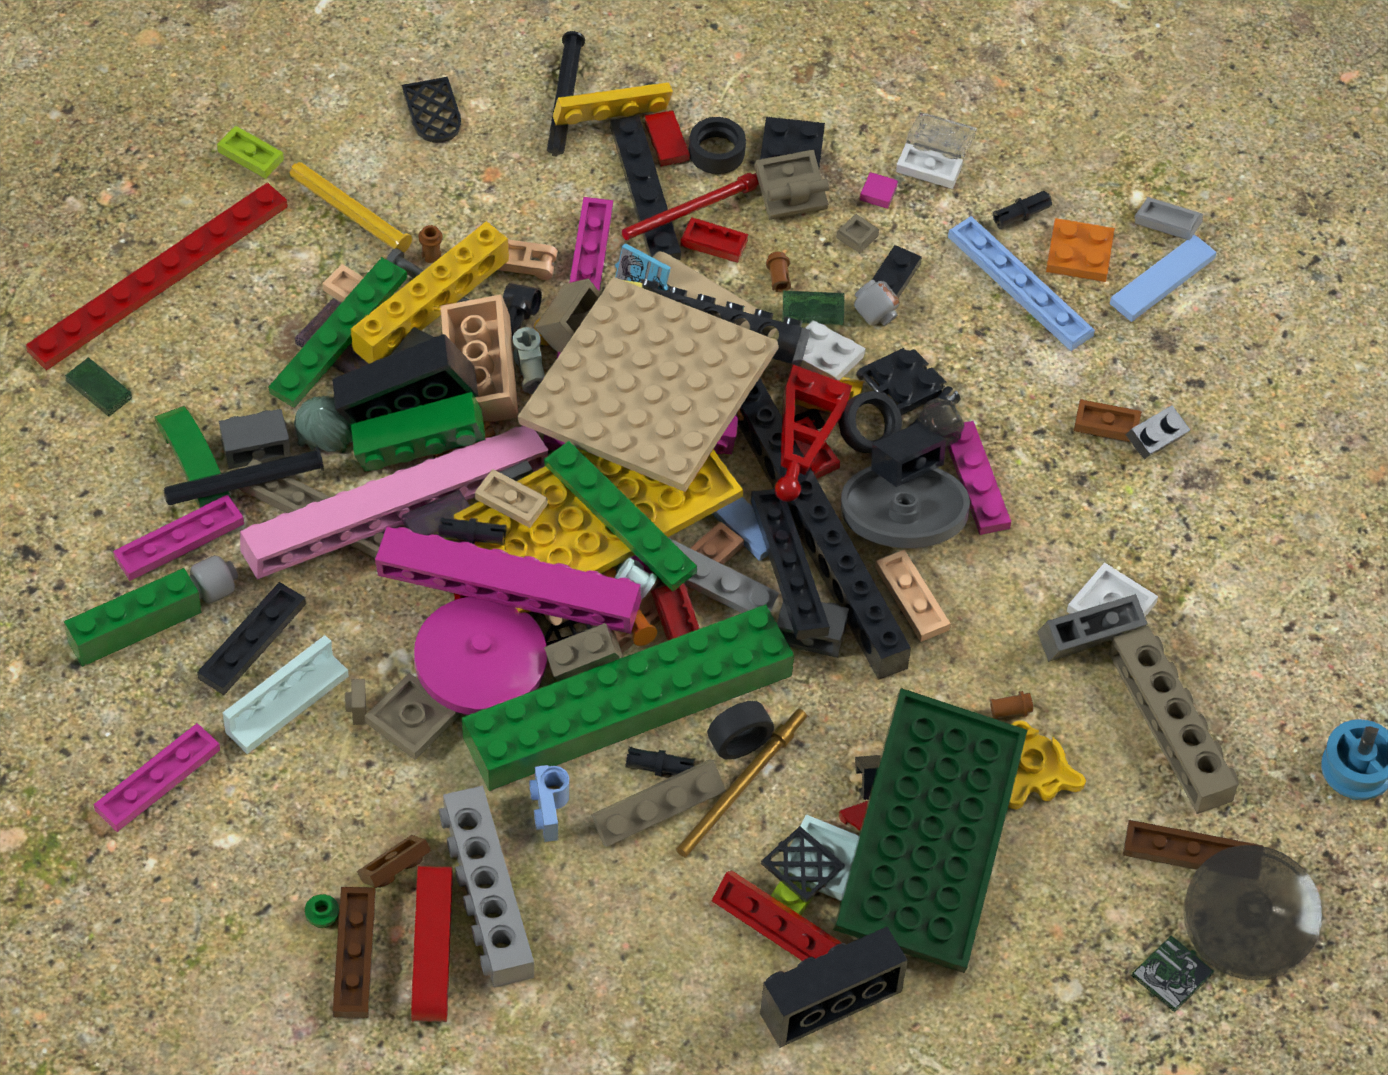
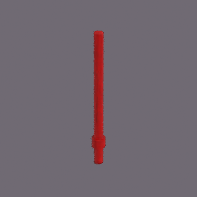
[622,173,759,240]

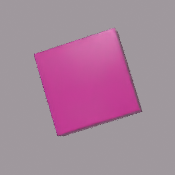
[860,172,898,209]

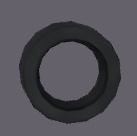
[689,117,746,174]
[838,391,902,453]
[707,701,774,760]

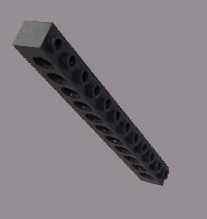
[737,378,911,680]

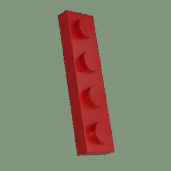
[711,870,842,961]

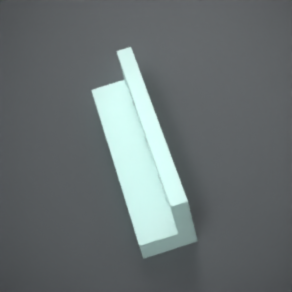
[223,635,349,754]

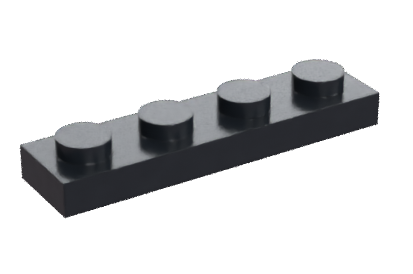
[197,582,306,695]

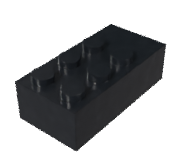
[332,334,478,424]
[760,926,908,1048]

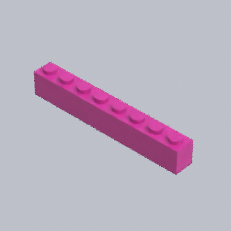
[375,527,641,634]

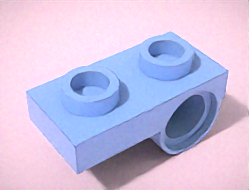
[529,765,569,842]

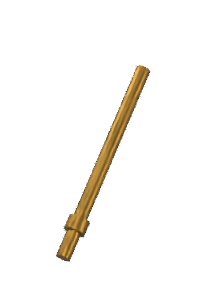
[676,708,807,858]

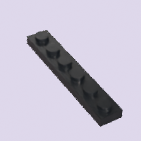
[610,115,681,260]
[750,489,830,640]

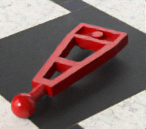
[775,364,852,502]

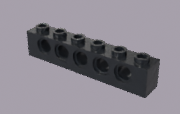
[640,279,811,366]

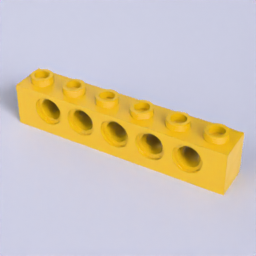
[351,221,509,364]

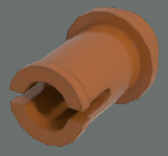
[418,225,443,263]
[766,251,791,292]
[990,691,1033,719]

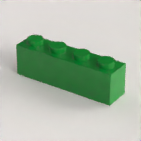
[351,392,486,472]
[64,568,202,667]

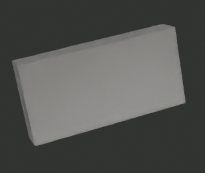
[1135,197,1203,240]

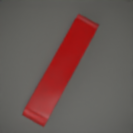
[411,866,453,1022]

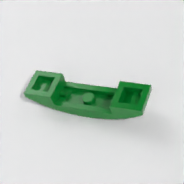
[154,406,232,508]

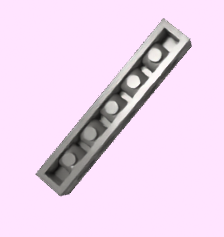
[439,786,534,987]

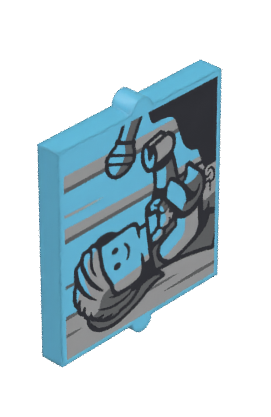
[615,243,671,291]

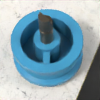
[1321,719,1388,800]

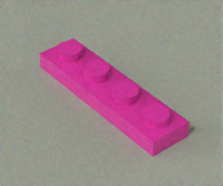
[942,421,1011,535]
[113,495,244,581]
[94,723,220,832]

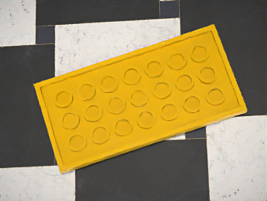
[454,448,743,613]

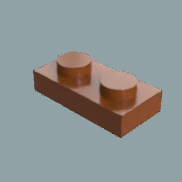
[1074,399,1142,442]

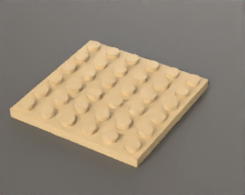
[518,277,779,492]

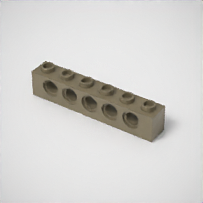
[1109,626,1239,814]

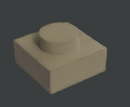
[345,679,366,725]

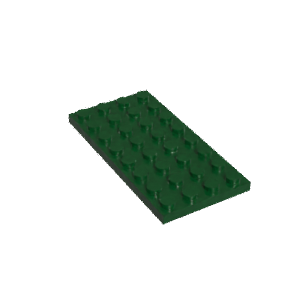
[833,688,1028,973]

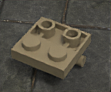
[754,150,829,220]

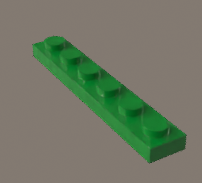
[268,257,408,408]
[544,441,697,591]

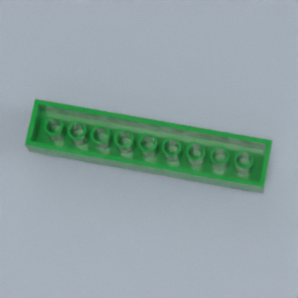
[462,604,794,791]

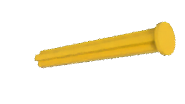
[289,162,412,253]

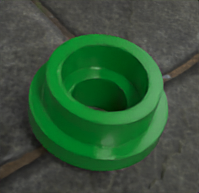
[305,894,339,928]

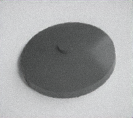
[841,466,970,548]

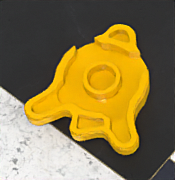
[1008,721,1086,810]

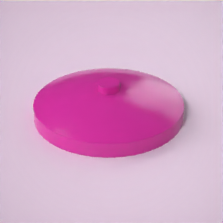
[414,597,547,715]

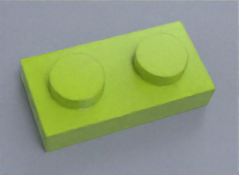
[217,125,284,179]

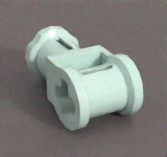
[513,327,545,394]
[615,558,657,600]

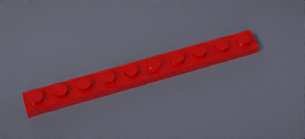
[26,182,288,371]

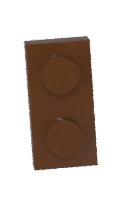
[357,835,432,888]

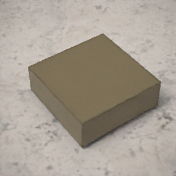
[836,214,879,254]

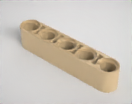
[652,252,777,338]

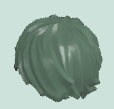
[294,395,353,452]

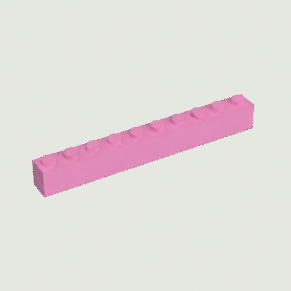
[240,426,548,579]

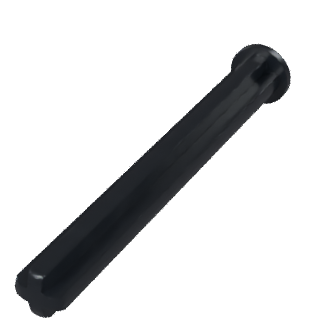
[547,31,585,157]
[164,446,324,505]

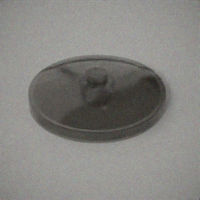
[1183,845,1323,980]

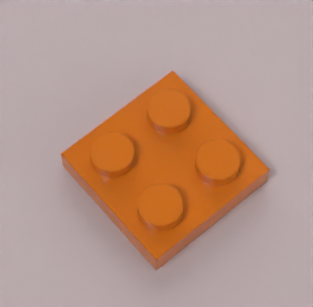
[1046,218,1115,282]

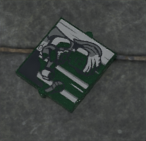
[1131,935,1215,1012]

